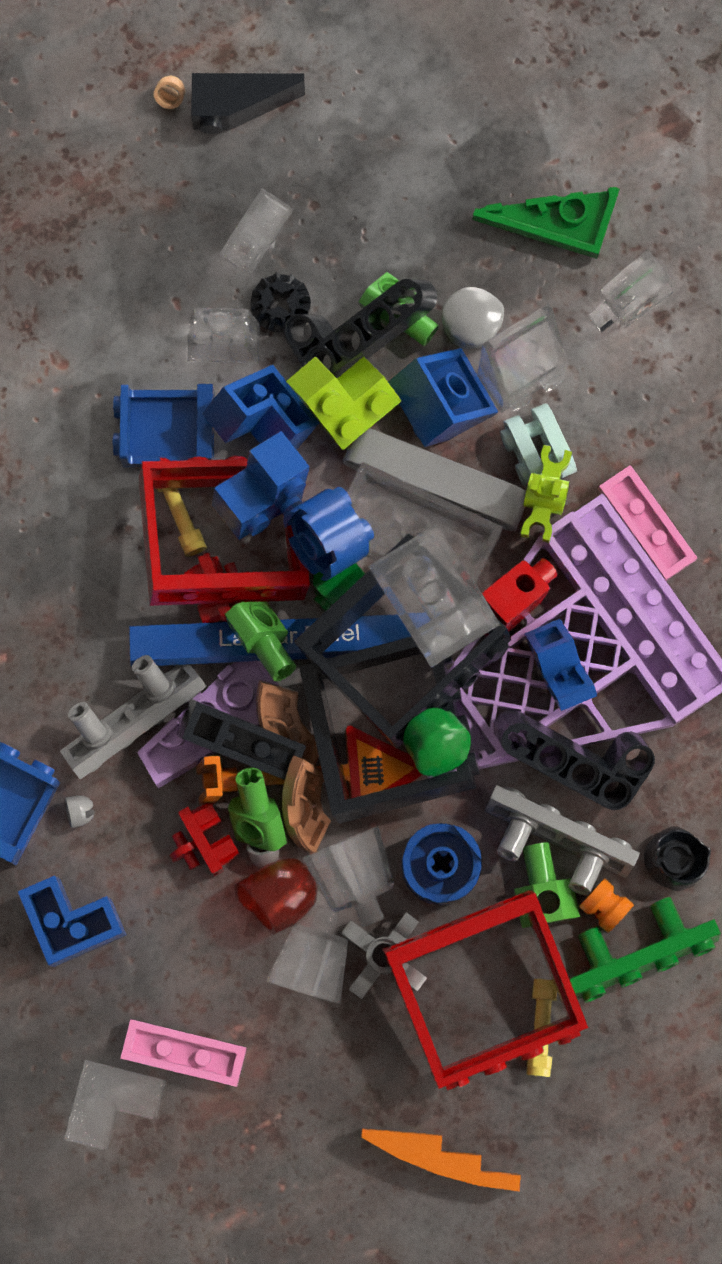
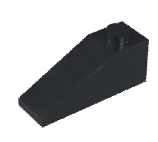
[191,73,305,134]
[176,699,306,780]

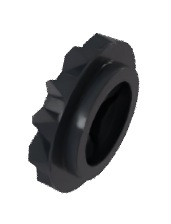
[250,272,311,332]

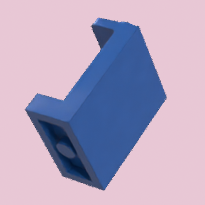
[113,384,215,467]
[0,742,60,866]

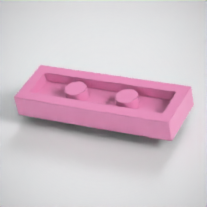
[598,465,697,581]
[120,1019,247,1087]

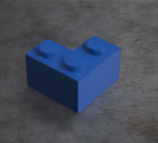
[202,365,320,450]
[212,431,310,540]
[18,875,127,967]

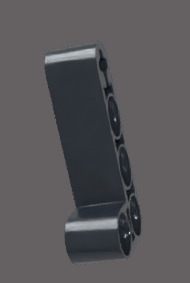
[284,279,437,378]
[494,710,655,810]

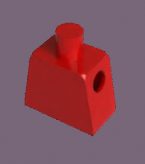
[468,558,557,637]

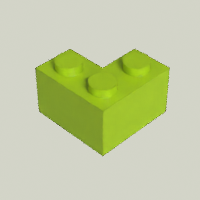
[286,356,402,450]

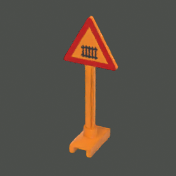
[196,726,423,806]

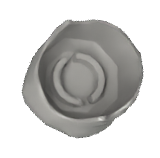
[442,287,504,349]

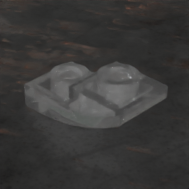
[219,188,294,275]

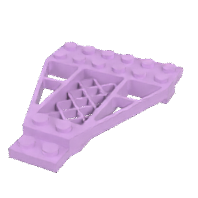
[427,493,722,778]

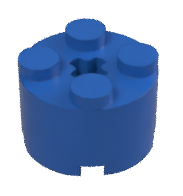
[283,487,374,581]
[402,823,482,906]

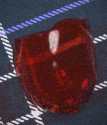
[234,858,318,935]

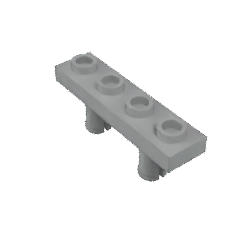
[60,655,207,780]
[485,785,640,896]

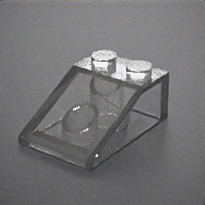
[477,303,568,413]
[368,524,500,667]

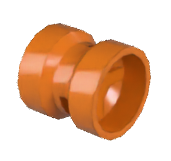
[579,878,634,933]

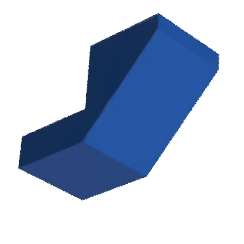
[524,619,598,711]

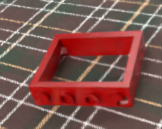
[139,456,310,606]
[382,890,589,1090]

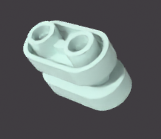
[500,403,577,486]

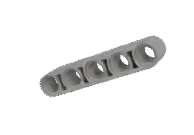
[342,428,526,531]

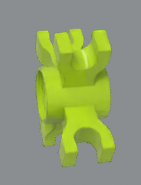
[521,445,572,543]

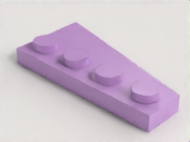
[137,661,279,788]

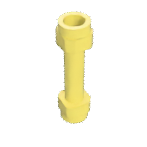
[157,488,207,557]
[526,979,557,1077]

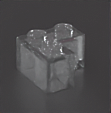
[64,1060,167,1150]

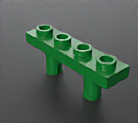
[570,897,721,1003]

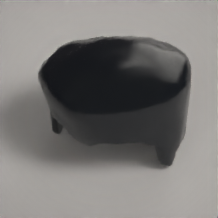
[644,826,711,891]

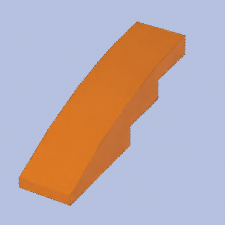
[361,1128,521,1192]

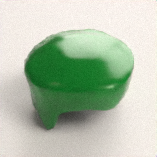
[403,708,471,777]

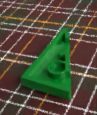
[472,187,620,259]

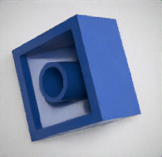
[388,348,498,447]

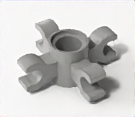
[342,912,427,999]

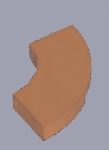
[256,680,319,766]
[282,756,331,855]

